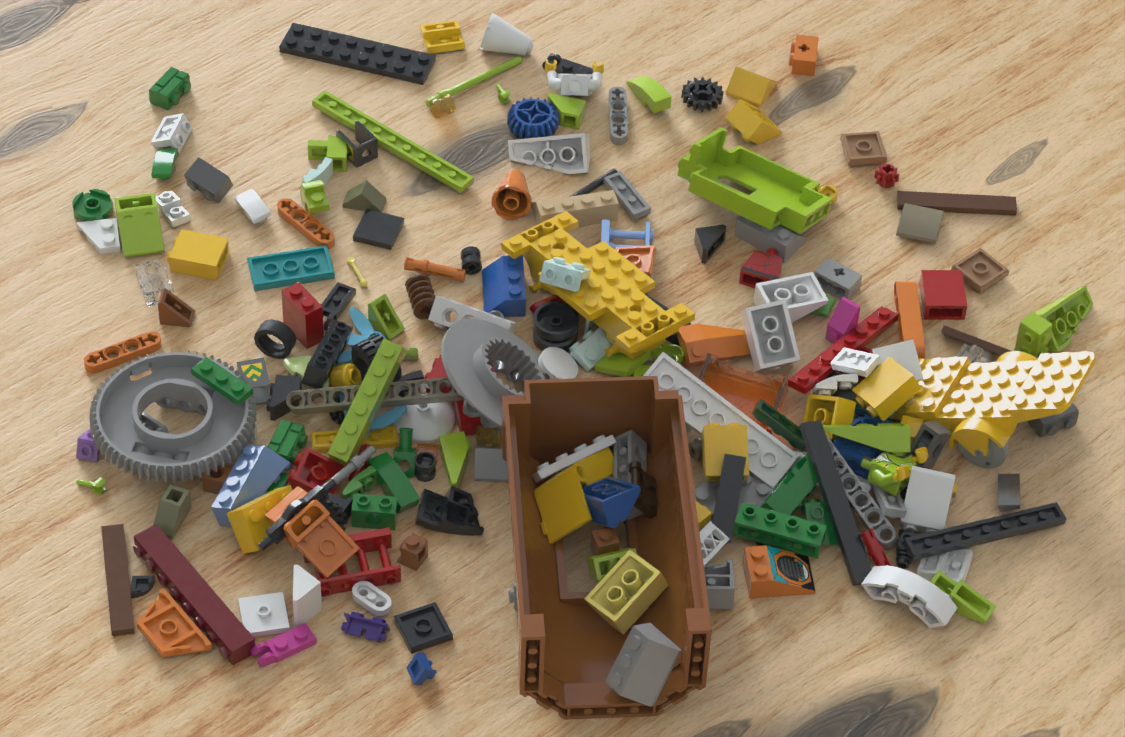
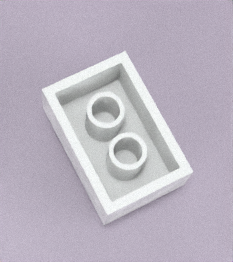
[740,299,800,372]

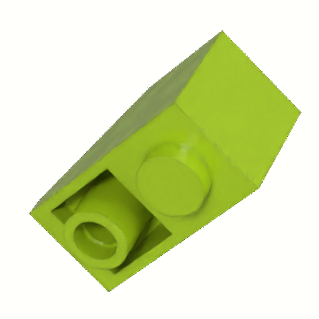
[547,93,586,130]

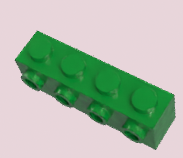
[733,502,827,559]

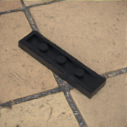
[712,454,747,544]

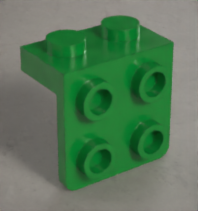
[800,499,839,546]

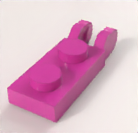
[251,623,317,667]

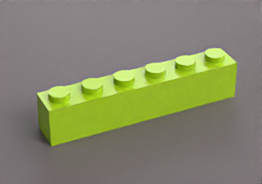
[328,338,406,466]

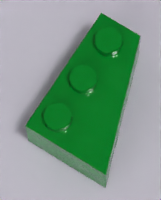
[760,453,818,516]

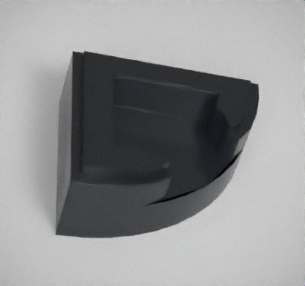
[131,576,155,598]

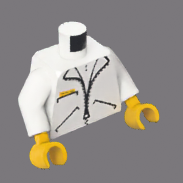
[545,60,604,96]

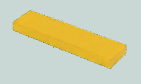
[311,426,398,453]

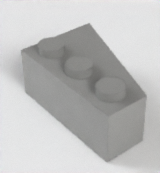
[704,559,735,609]

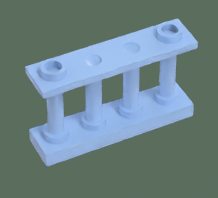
[601,219,654,294]

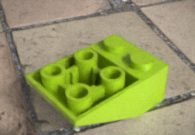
[114,192,165,258]

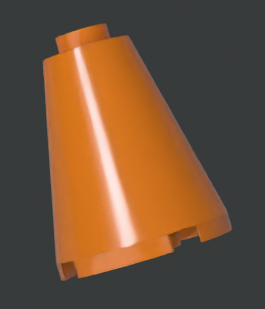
[491,170,532,220]

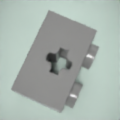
[814,258,862,300]

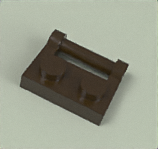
[628,461,658,518]

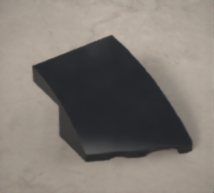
[415,486,484,536]

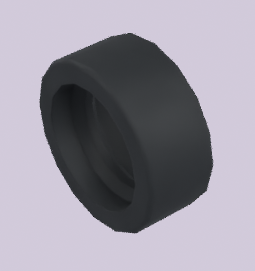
[254,319,296,359]

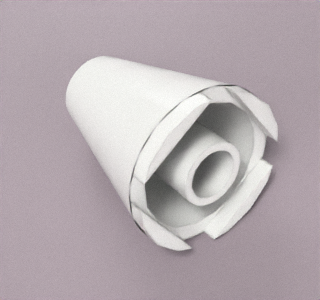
[480,13,534,56]

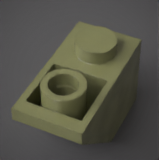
[153,484,191,539]

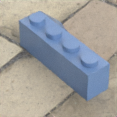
[211,444,291,526]

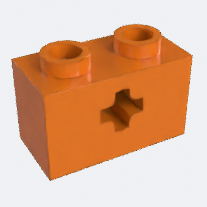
[789,34,819,76]

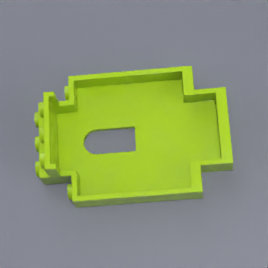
[677,127,832,234]

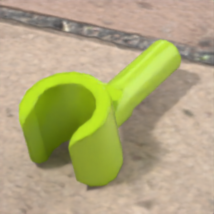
[496,84,511,104]
[76,477,107,495]

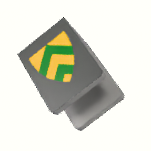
[237,358,271,405]

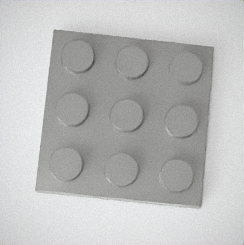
[694,474,774,519]

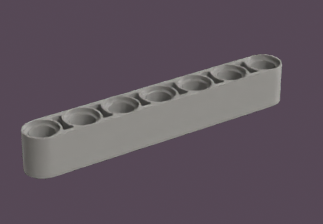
[825,433,897,550]

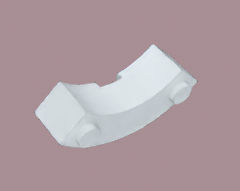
[861,565,958,628]

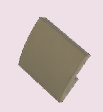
[896,203,944,244]

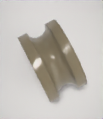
[688,438,703,460]

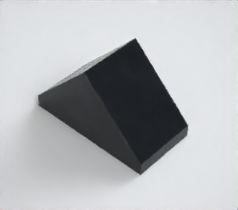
[694,224,727,264]

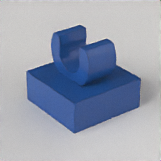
[406,652,437,685]

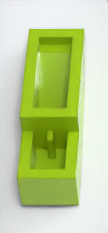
[626,75,672,113]
[929,570,996,623]

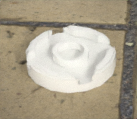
[538,347,578,379]

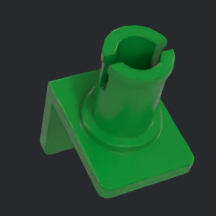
[393,427,417,477]

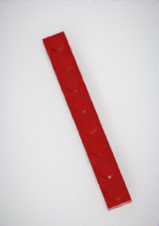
[787,306,898,394]

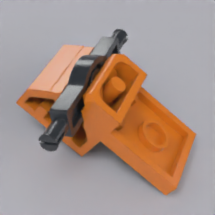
[257,478,360,578]

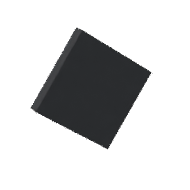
[353,209,404,250]
[394,602,453,654]

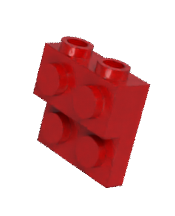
[286,447,345,495]

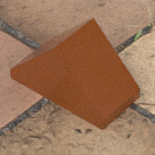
[158,288,195,327]

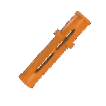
[404,257,466,283]

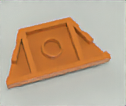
[137,588,212,657]

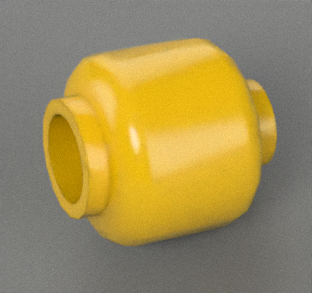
[329,363,361,387]

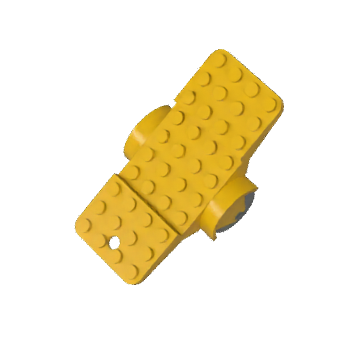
[891,351,1096,468]

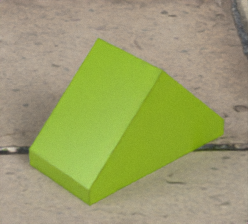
[368,294,405,340]

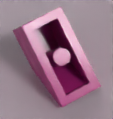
[825,297,860,344]

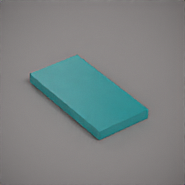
[247,245,335,291]

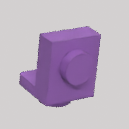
[76,430,99,462]

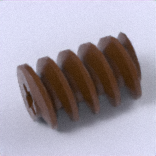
[405,274,436,319]

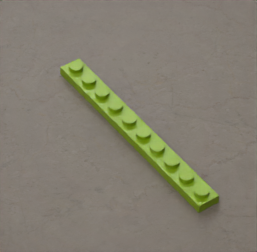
[312,91,474,193]

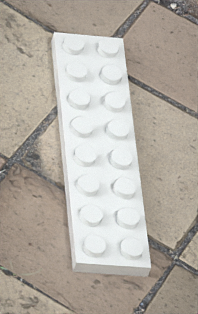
[643,352,799,488]

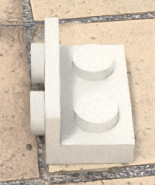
[151,113,192,153]
[831,348,881,377]

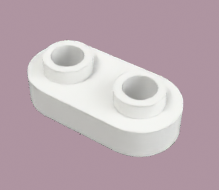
[352,581,392,616]

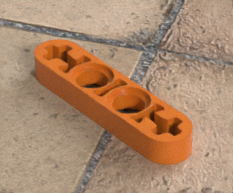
[277,198,335,249]
[84,331,162,373]

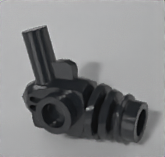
[896,527,933,569]

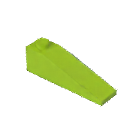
[1035,285,1093,353]
[823,423,910,456]

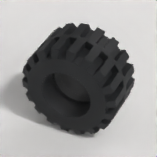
[351,334,402,382]

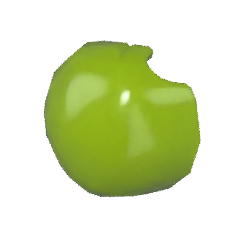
[651,343,684,365]

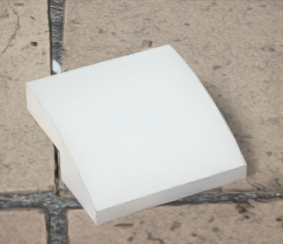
[917,549,973,583]

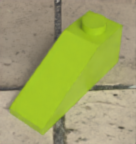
[439,431,472,489]

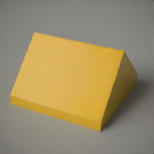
[726,66,777,107]

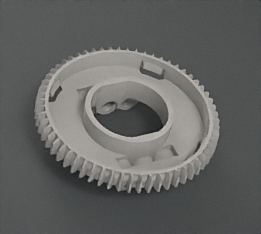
[89,350,257,483]

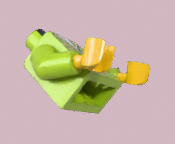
[861,447,929,496]

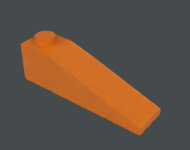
[677,324,751,368]

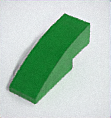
[367,452,420,514]

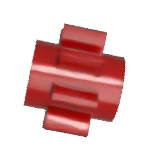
[874,164,900,188]

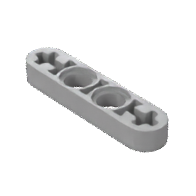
[609,86,628,145]

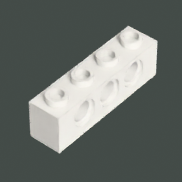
[428,296,517,334]

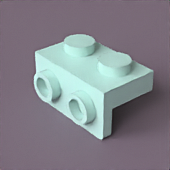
[540,257,591,292]
[569,327,613,372]

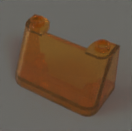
[699,353,789,429]

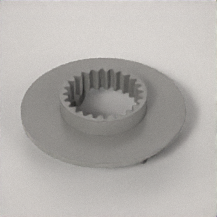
[441,319,550,435]

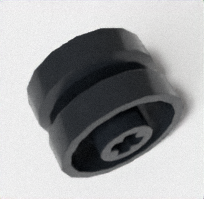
[533,301,579,352]

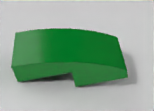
[151,148,179,180]

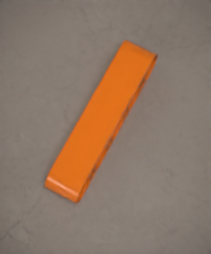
[894,281,925,359]

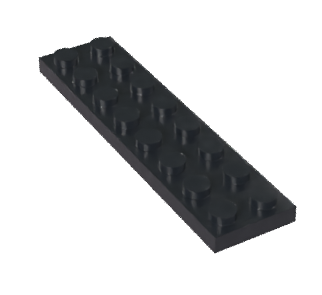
[279,23,436,85]

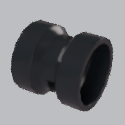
[461,246,482,275]
[414,452,436,482]

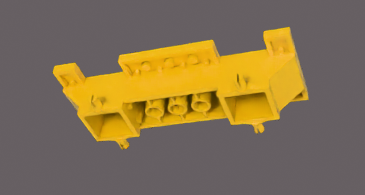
[501,211,695,360]

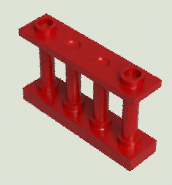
[303,527,401,597]

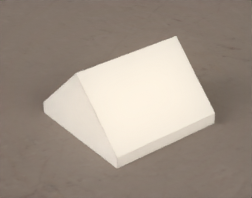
[293,565,322,628]

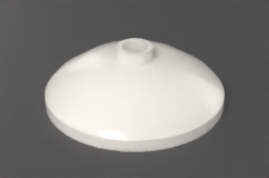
[392,393,455,444]

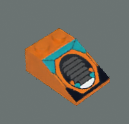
[743,545,816,598]

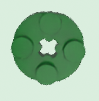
[72,189,113,222]

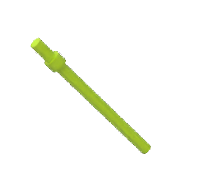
[425,56,522,107]

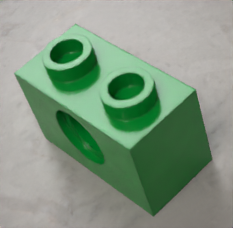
[351,493,398,531]

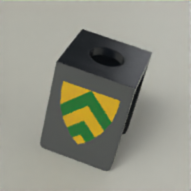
[336,121,378,168]

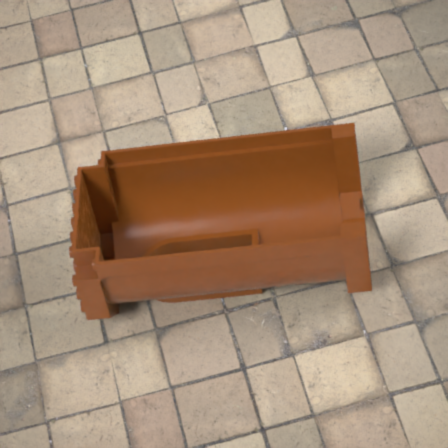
[501,376,712,720]

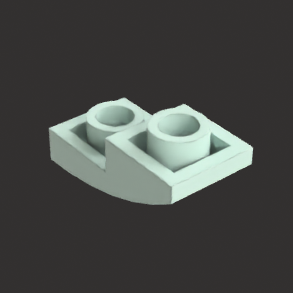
[302,157,333,185]

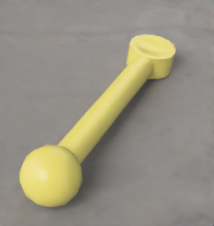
[347,257,368,287]

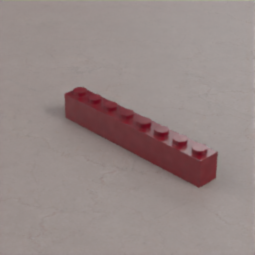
[133,524,255,665]

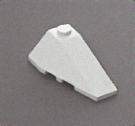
[508,133,591,174]

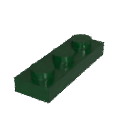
[752,398,806,452]

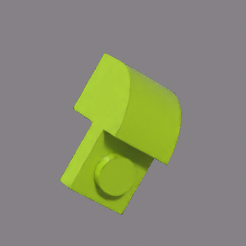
[308,135,347,172]
[300,180,330,214]

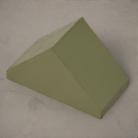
[342,180,386,212]

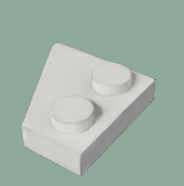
[77,218,121,254]

